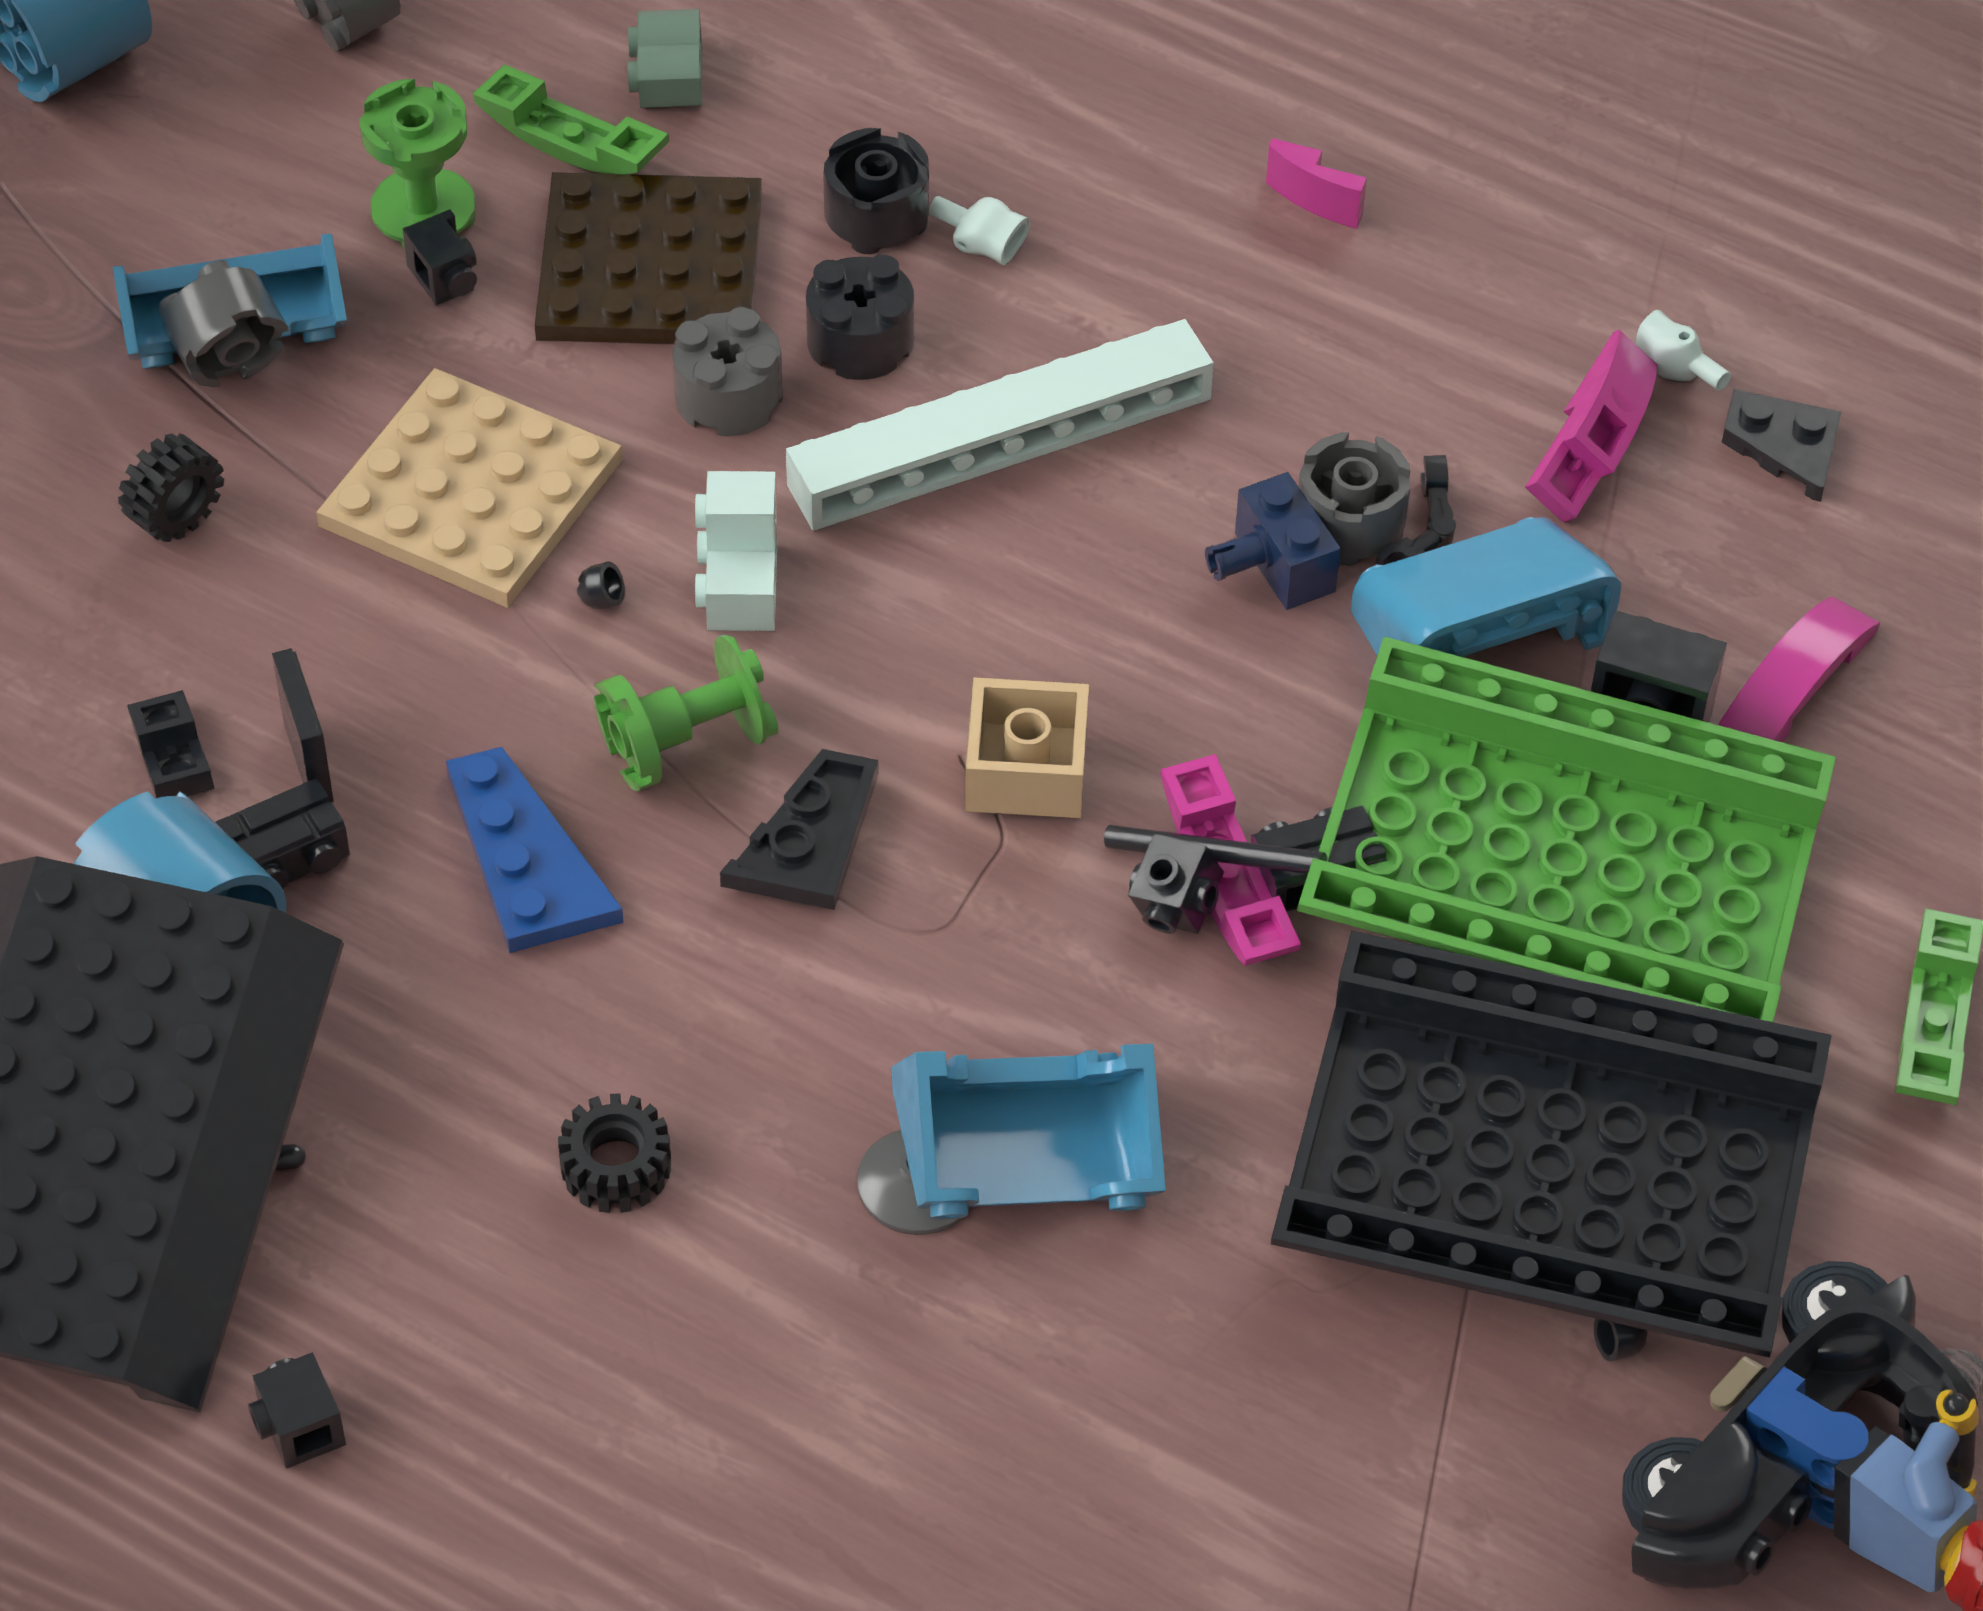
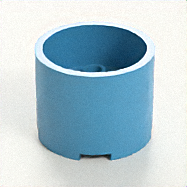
[0,0,152,102]
[74,791,287,913]

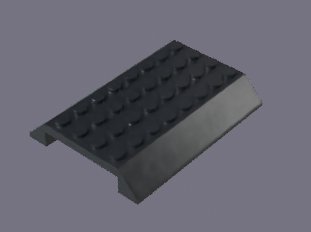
[0,856,344,1413]
[1271,930,1832,1358]

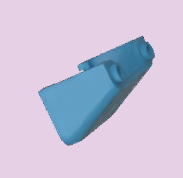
[1350,517,1621,658]
[891,1044,1166,1219]

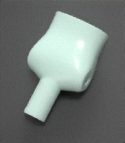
[929,196,1030,265]
[1636,310,1731,391]

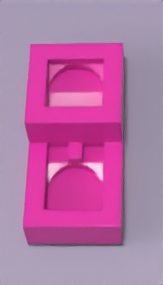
[1266,138,1367,229]

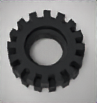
[118,433,224,542]
[558,1093,671,1213]

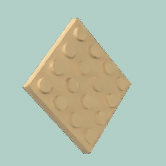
[316,368,623,608]

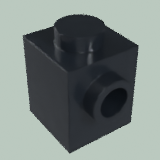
[248,1352,346,1469]

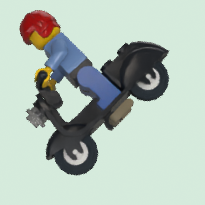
[1622,1261,1983,1611]

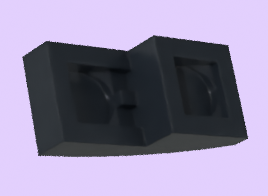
[127,690,215,798]

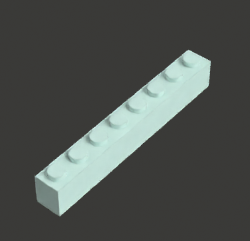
[786,319,1214,531]

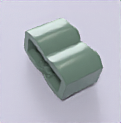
[628,9,702,108]

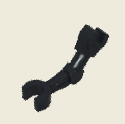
[1376,455,1456,565]

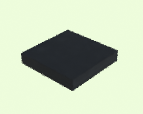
[272,648,334,803]

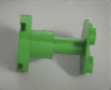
[360,79,476,249]
[594,635,779,791]

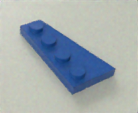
[446,746,624,953]

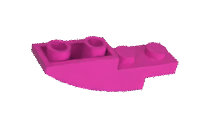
[1525,330,1657,523]

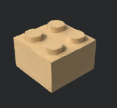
[965,677,1089,818]

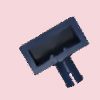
[1205,472,1341,610]

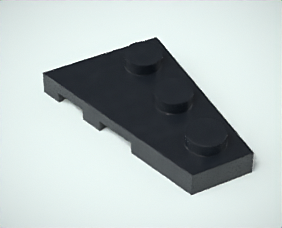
[720,749,879,910]

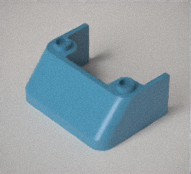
[112,233,347,369]

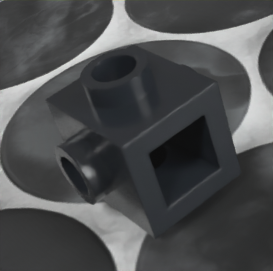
[1128,833,1224,934]

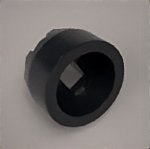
[577,561,625,609]
[1594,1318,1648,1361]

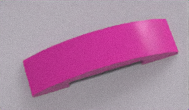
[1718,596,1880,742]
[1160,754,1301,966]

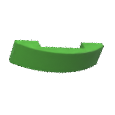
[473,64,670,175]
[1895,908,1983,1105]

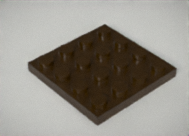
[535,172,762,344]

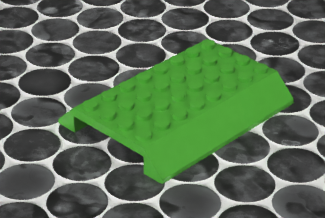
[1297,636,1836,1022]

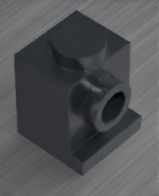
[402,209,477,306]

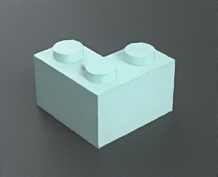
[695,471,778,631]

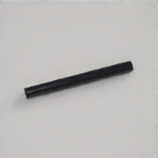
[1104,825,1327,874]

